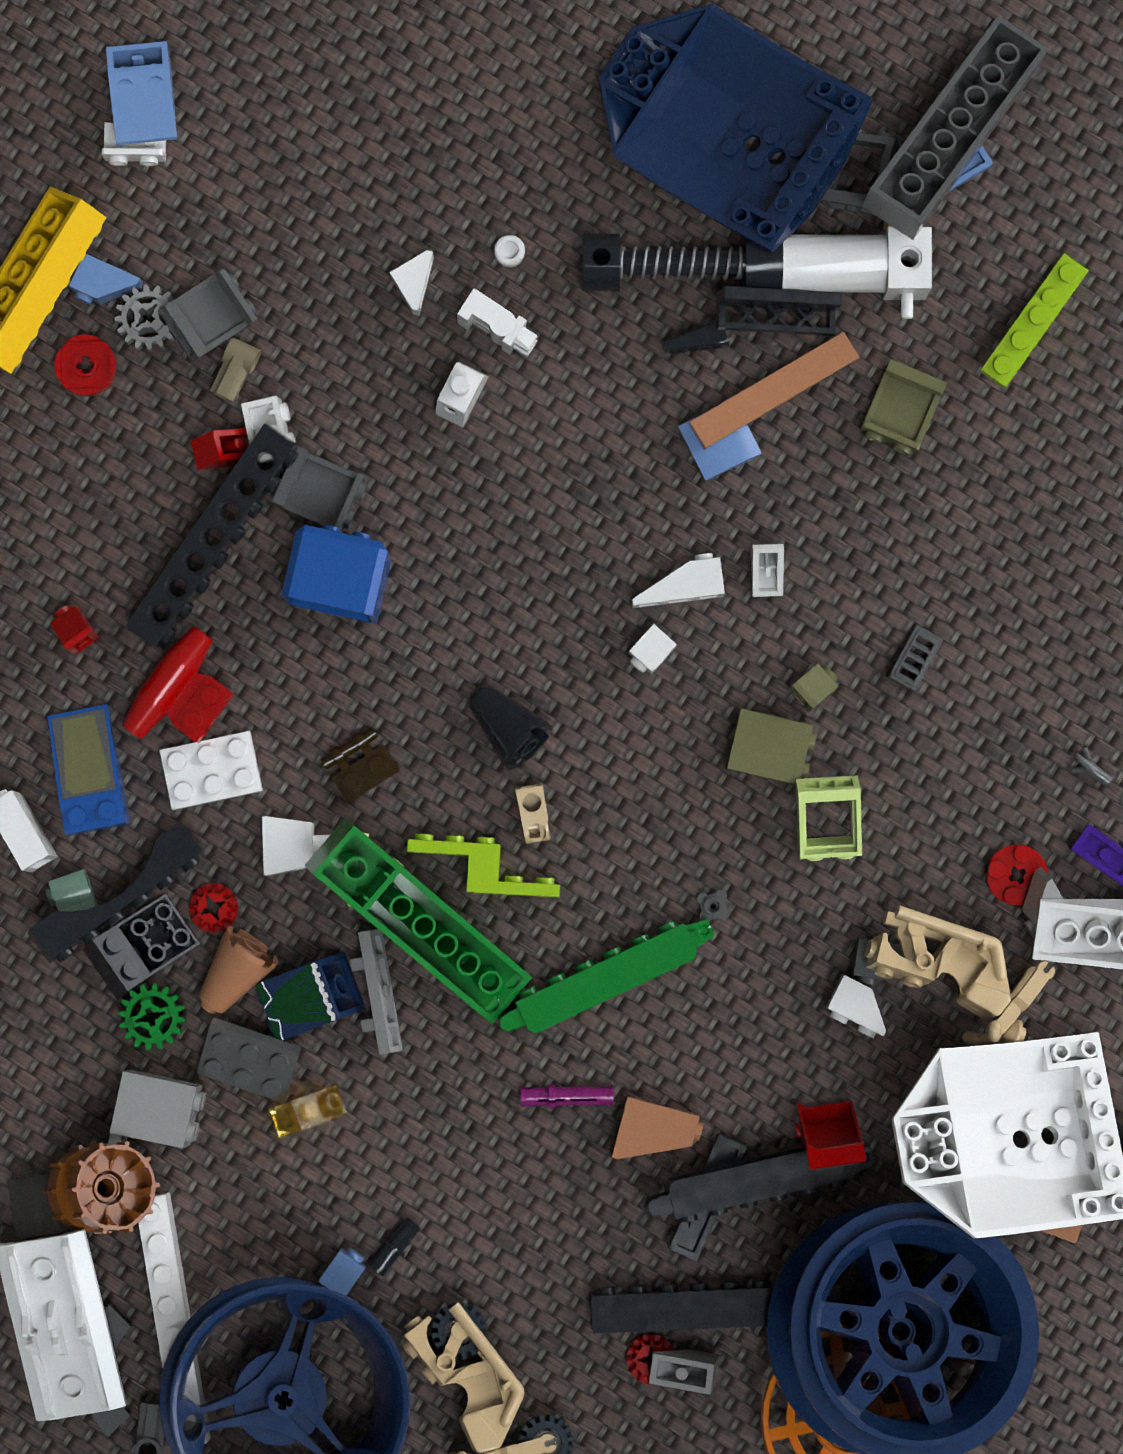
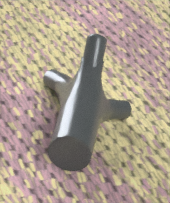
[1071,747,1113,787]

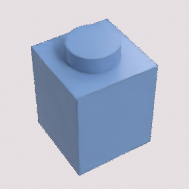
[318,1248,367,1296]

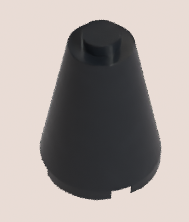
[469,686,553,770]

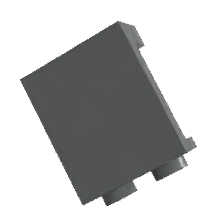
[158,268,257,362]
[272,447,368,532]

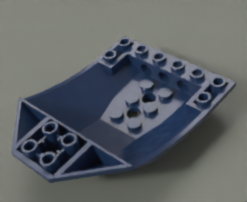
[599,3,873,253]

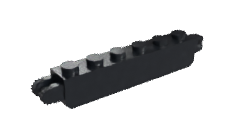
[643,1146,874,1223]

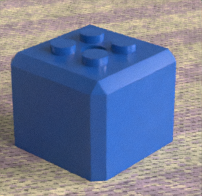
[281,525,392,624]

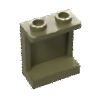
[860,359,947,456]
[726,709,817,786]

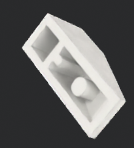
[632,553,725,608]

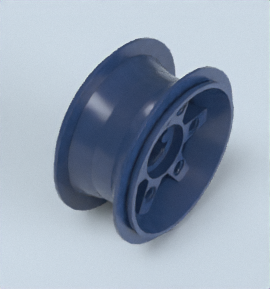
[767,1202,1039,1454]

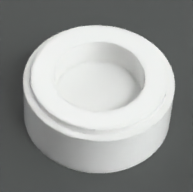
[495,235,525,267]

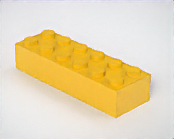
[0,186,107,374]

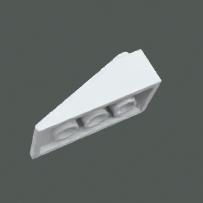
[1032,899,1123,969]

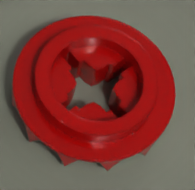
[188,883,238,933]
[626,1334,674,1385]

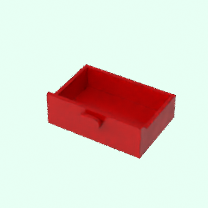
[795,1101,866,1170]

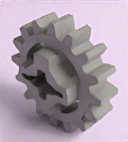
[114,284,175,352]

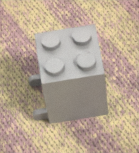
[108,1069,206,1148]

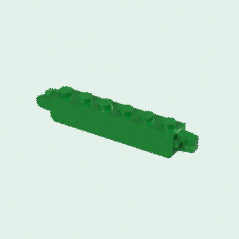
[499,919,715,1033]

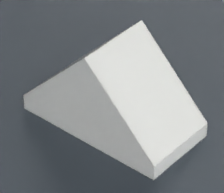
[390,250,434,316]
[751,544,784,597]

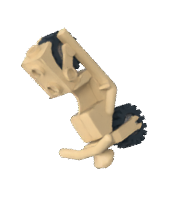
[402,1302,574,1454]

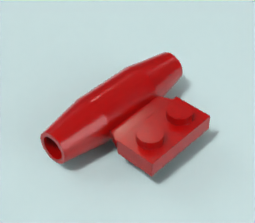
[122,626,235,743]

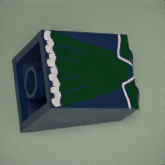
[255,952,366,1041]

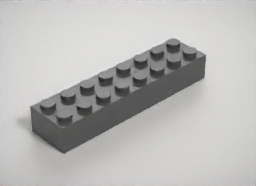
[862,15,1049,240]

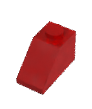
[190,428,250,470]
[50,605,100,655]

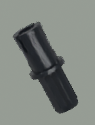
[369,1218,420,1276]

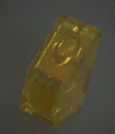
[269,1085,347,1138]

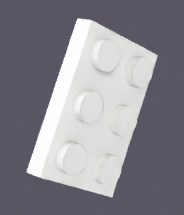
[160,731,263,811]

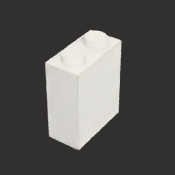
[0,789,58,872]

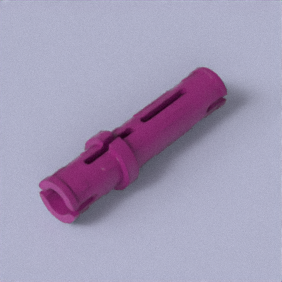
[520,1084,614,1109]

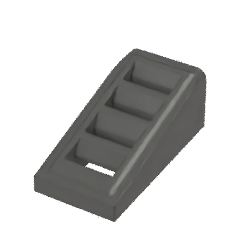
[887,625,944,693]

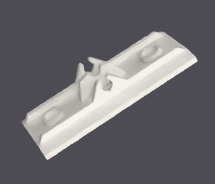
[0,1229,127,1421]

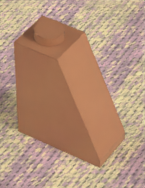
[612,1096,704,1159]

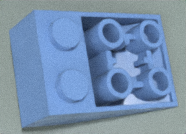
[106,41,177,145]

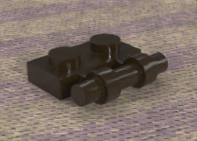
[320,727,400,804]

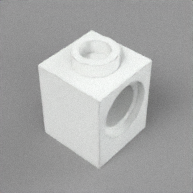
[629,624,677,674]

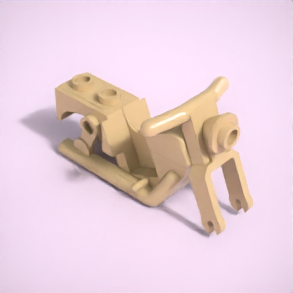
[865,905,1055,1046]

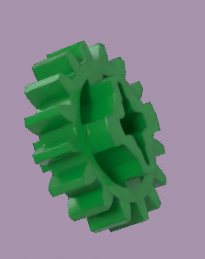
[118,983,186,1050]

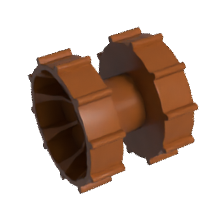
[43,1141,160,1234]

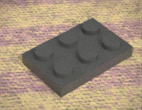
[197,1017,302,1103]

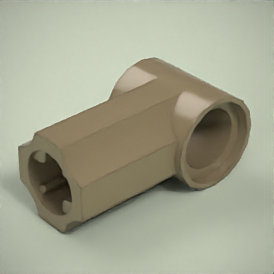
[210,337,261,403]

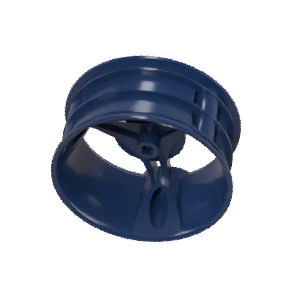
[159,1277,410,1454]

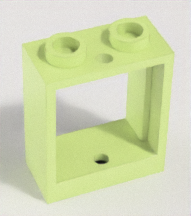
[796,775,862,861]

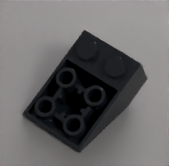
[83,894,200,1001]

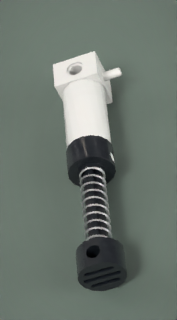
[583,227,932,319]

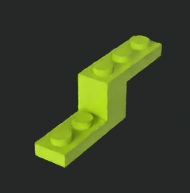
[980,253,1089,389]
[407,834,560,898]

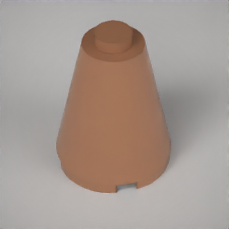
[198,926,279,1014]

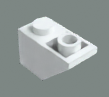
[826,975,886,1039]

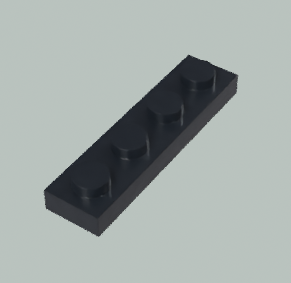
[668,1133,747,1261]

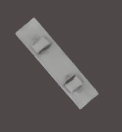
[350,929,403,1055]

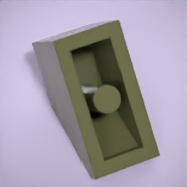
[789,664,838,713]

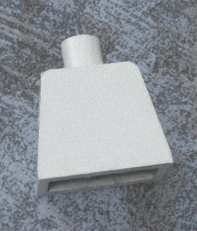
[435,362,489,428]
[262,816,330,876]

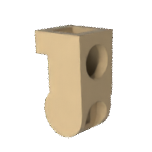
[515,783,550,844]

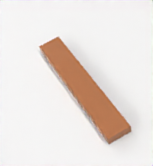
[689,332,860,450]

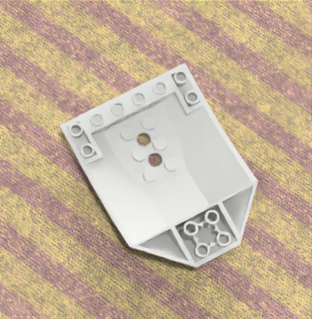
[891,1032,1123,1238]

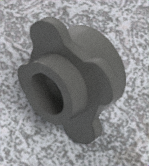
[697,890,730,922]

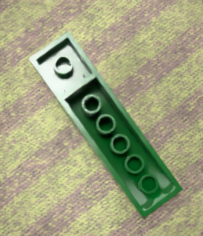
[305,818,532,1024]

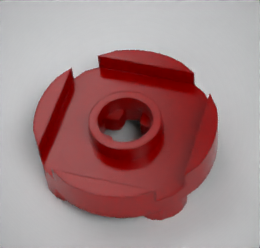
[54,334,117,397]
[986,845,1048,906]

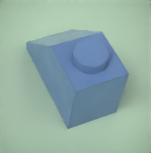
[69,254,143,305]

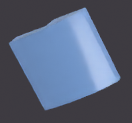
[678,412,762,481]

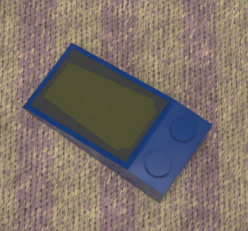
[47,704,131,836]

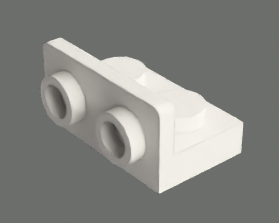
[102,122,166,166]
[241,396,296,464]

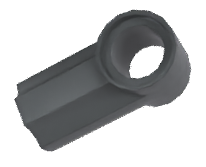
[133,1402,165,1454]

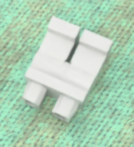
[457,288,537,357]

